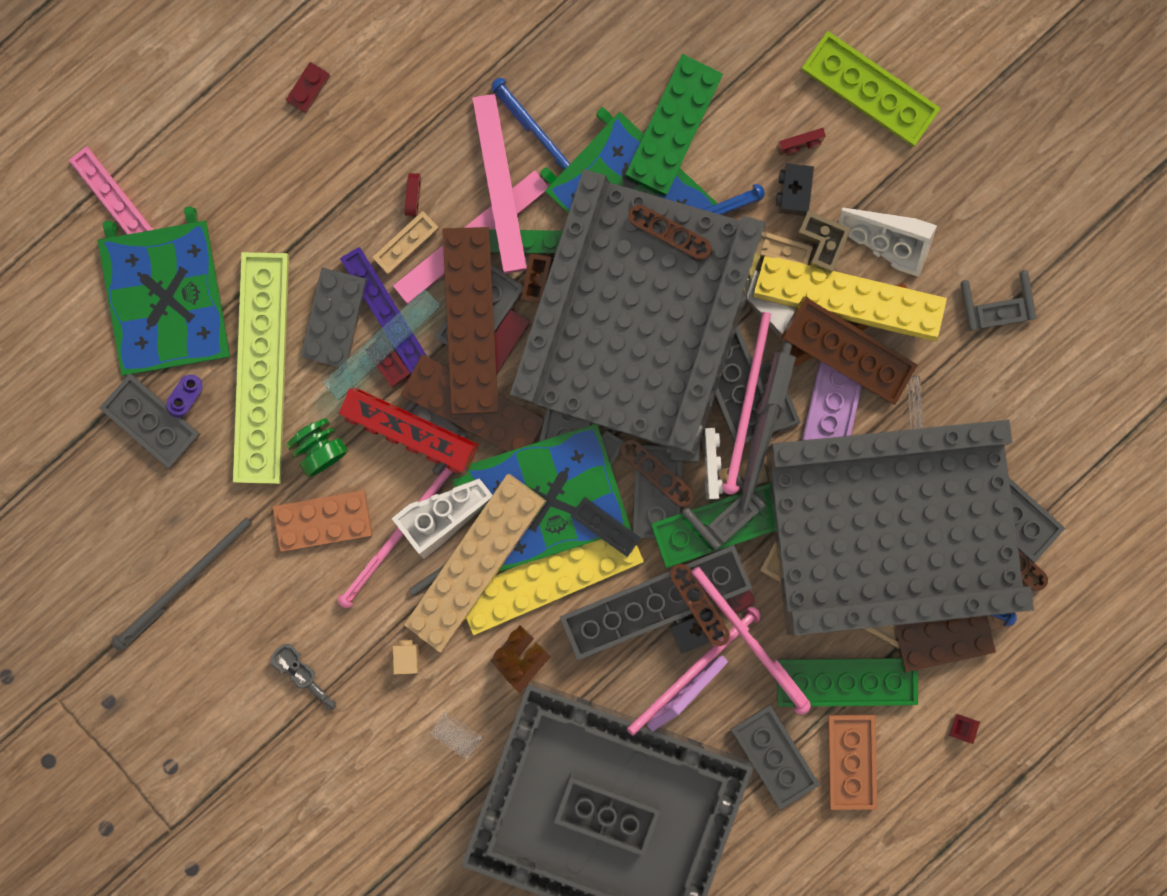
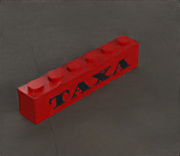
[339,388,479,473]

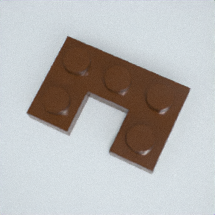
[490,625,551,693]

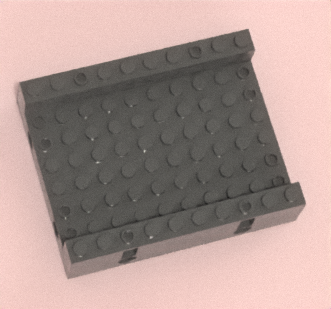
[510,169,767,456]
[766,420,1034,635]
[461,680,753,896]

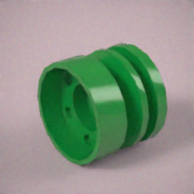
[286,418,349,478]

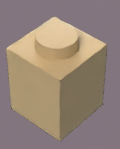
[393,640,419,674]

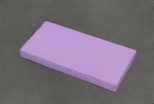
[801,361,862,441]
[647,656,728,732]

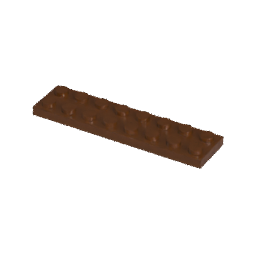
[442,227,498,415]

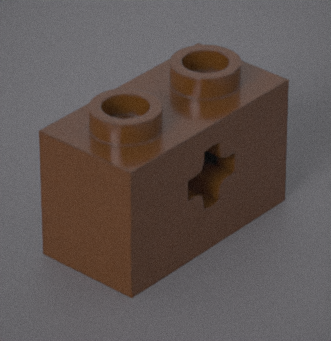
[521,253,554,304]

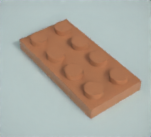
[273,490,373,552]
[828,714,877,810]

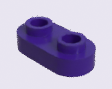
[166,374,203,418]

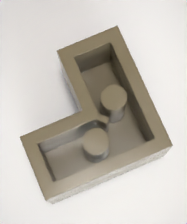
[796,211,851,273]

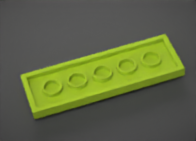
[801,31,941,147]

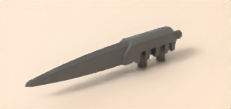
[741,342,796,514]

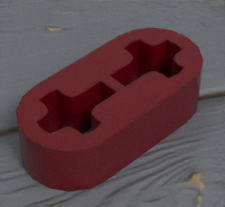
[405,173,421,217]

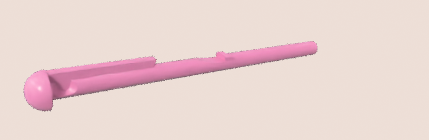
[722,312,771,494]
[338,465,453,608]
[691,567,811,715]
[627,607,761,735]

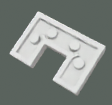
[702,428,723,500]

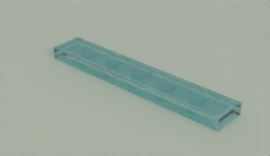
[323,289,441,400]

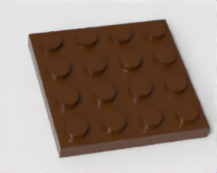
[894,615,996,672]

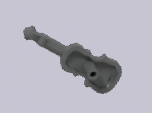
[270,644,336,710]

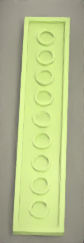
[233,252,289,484]

